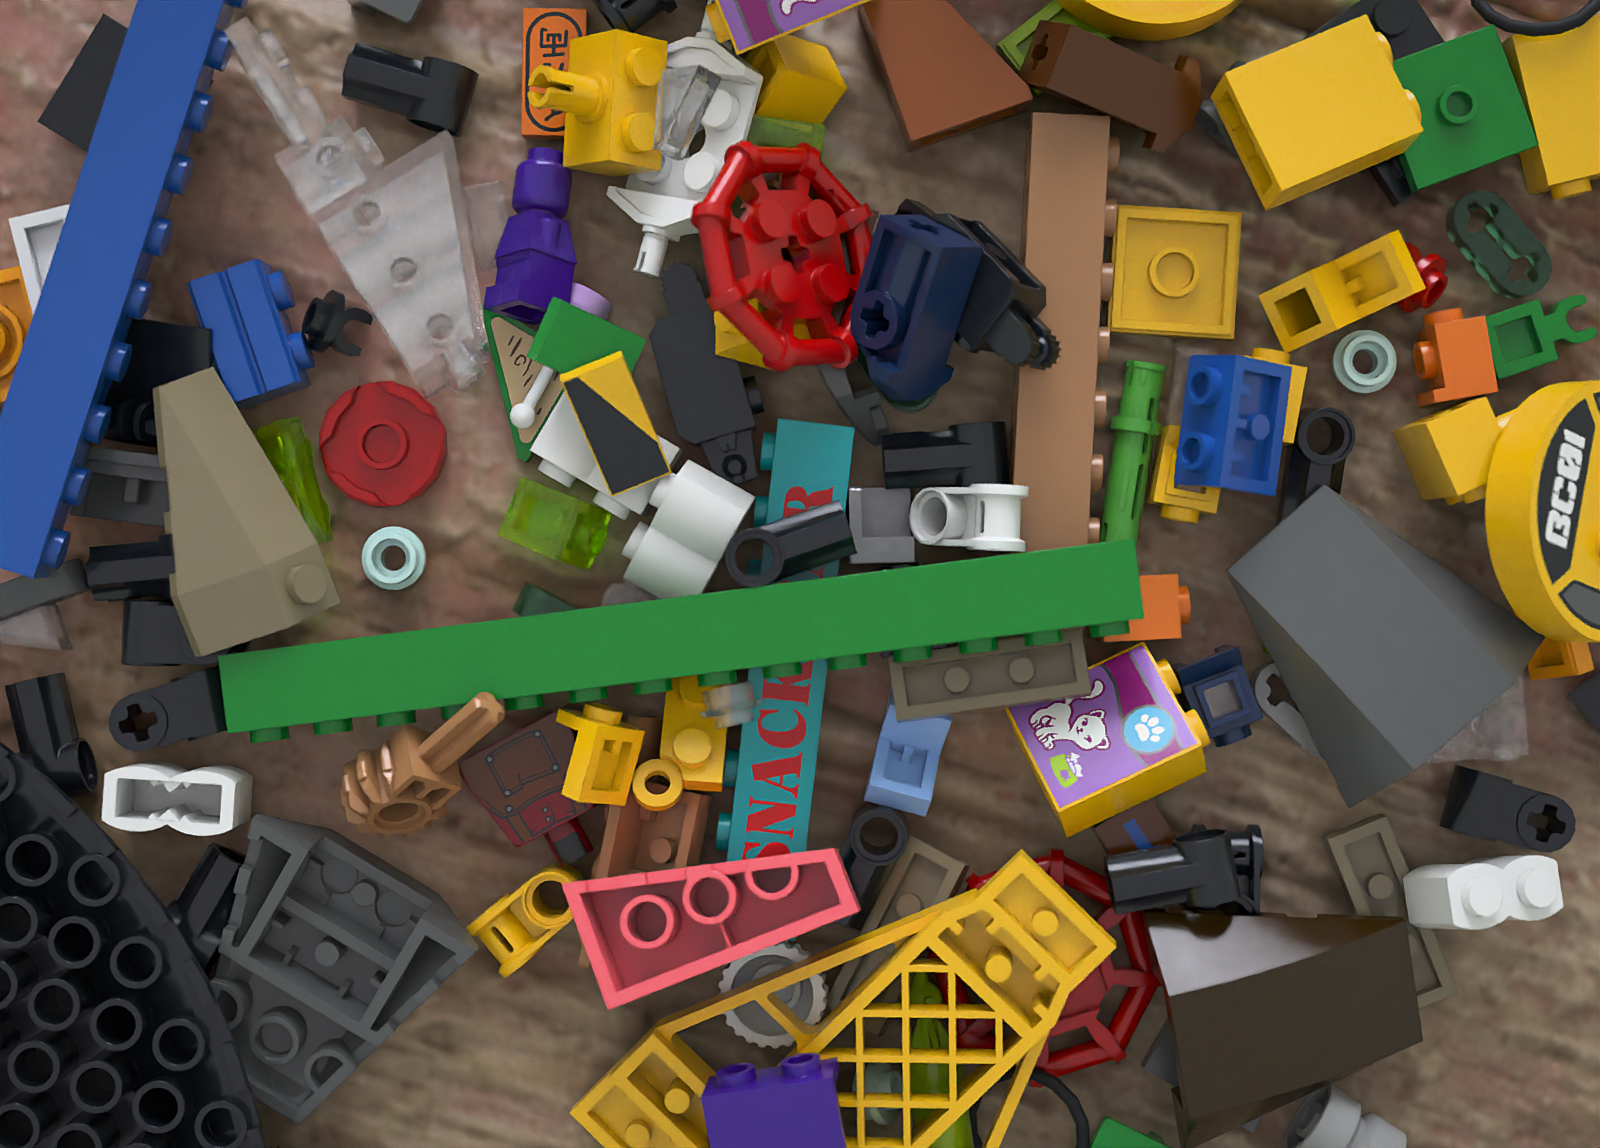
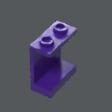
[701,1053,847,1148]

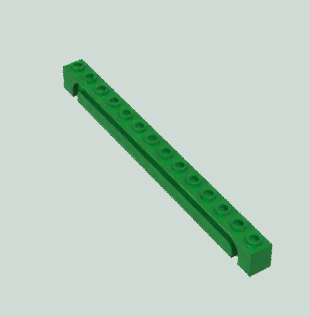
[218,538,1144,743]

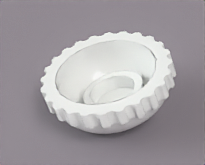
[718,940,828,1049]

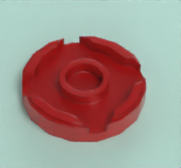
[319,381,448,507]

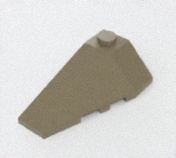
[152,367,341,657]

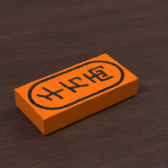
[521,8,589,140]

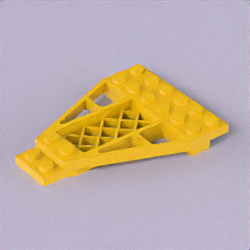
[570,849,1116,1148]

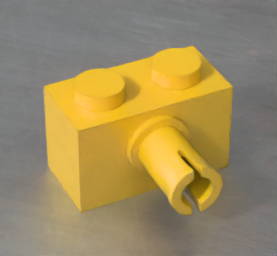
[528,29,668,177]
[1392,397,1517,506]

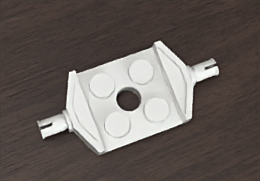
[606,0,764,278]

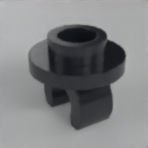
[302,290,373,356]

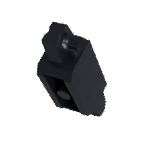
[894,198,1062,370]
[649,261,765,485]

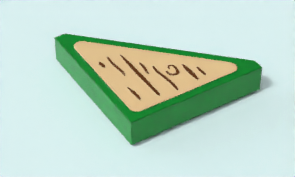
[480,304,565,464]

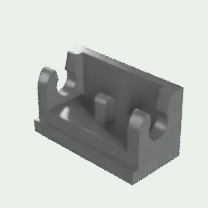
[70,447,170,527]

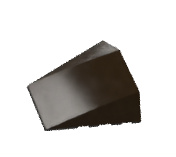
[1141,908,1423,1148]

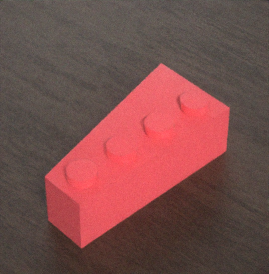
[561,848,861,1010]

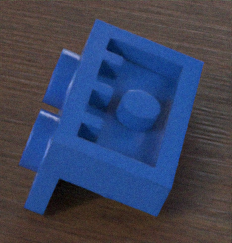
[1174,355,1292,496]

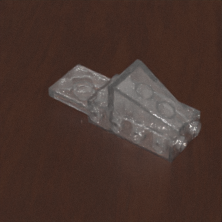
[224,16,491,400]

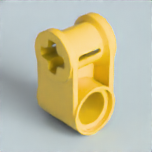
[465,862,585,979]

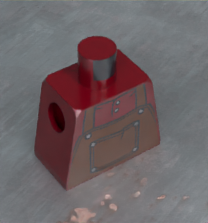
[458,704,598,867]

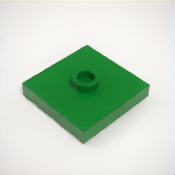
[1392,24,1539,193]

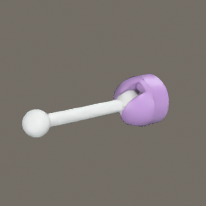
[510,282,613,429]

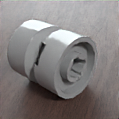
[1283,1084,1407,1148]

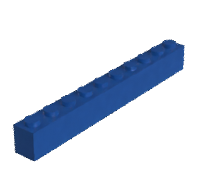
[0,0,249,578]

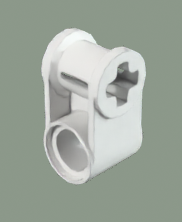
[909,484,1029,552]

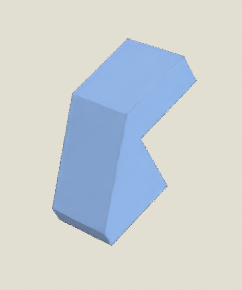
[864,687,953,817]

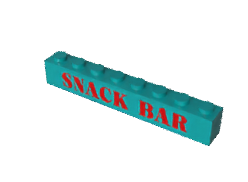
[715,418,855,941]

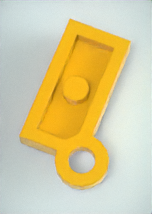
[632,675,731,811]

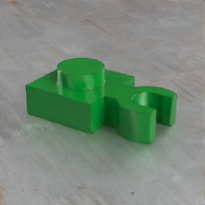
[1485,295,1598,380]

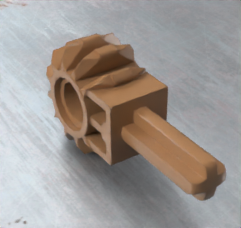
[339,692,505,838]

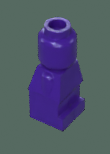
[483,147,577,325]

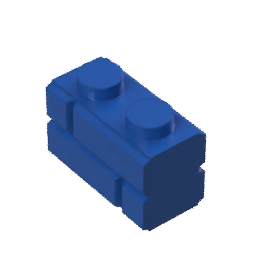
[186,259,315,410]

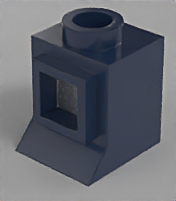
[1171,644,1263,747]

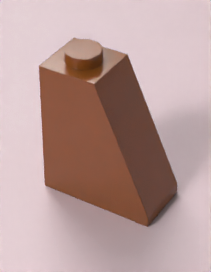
[858,0,1033,153]

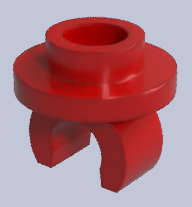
[1396,242,1448,313]

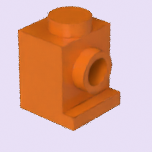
[1413,308,1499,407]

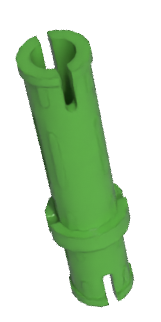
[1099,360,1167,551]

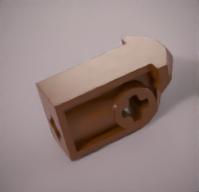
[1018,20,1202,154]

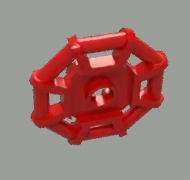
[690,140,873,372]
[927,848,1162,1088]

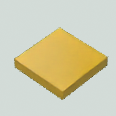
[1105,204,1242,341]

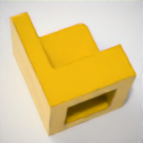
[745,34,847,134]

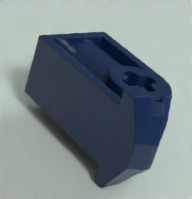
[850,215,984,401]

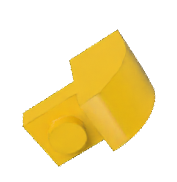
[1258,229,1426,354]

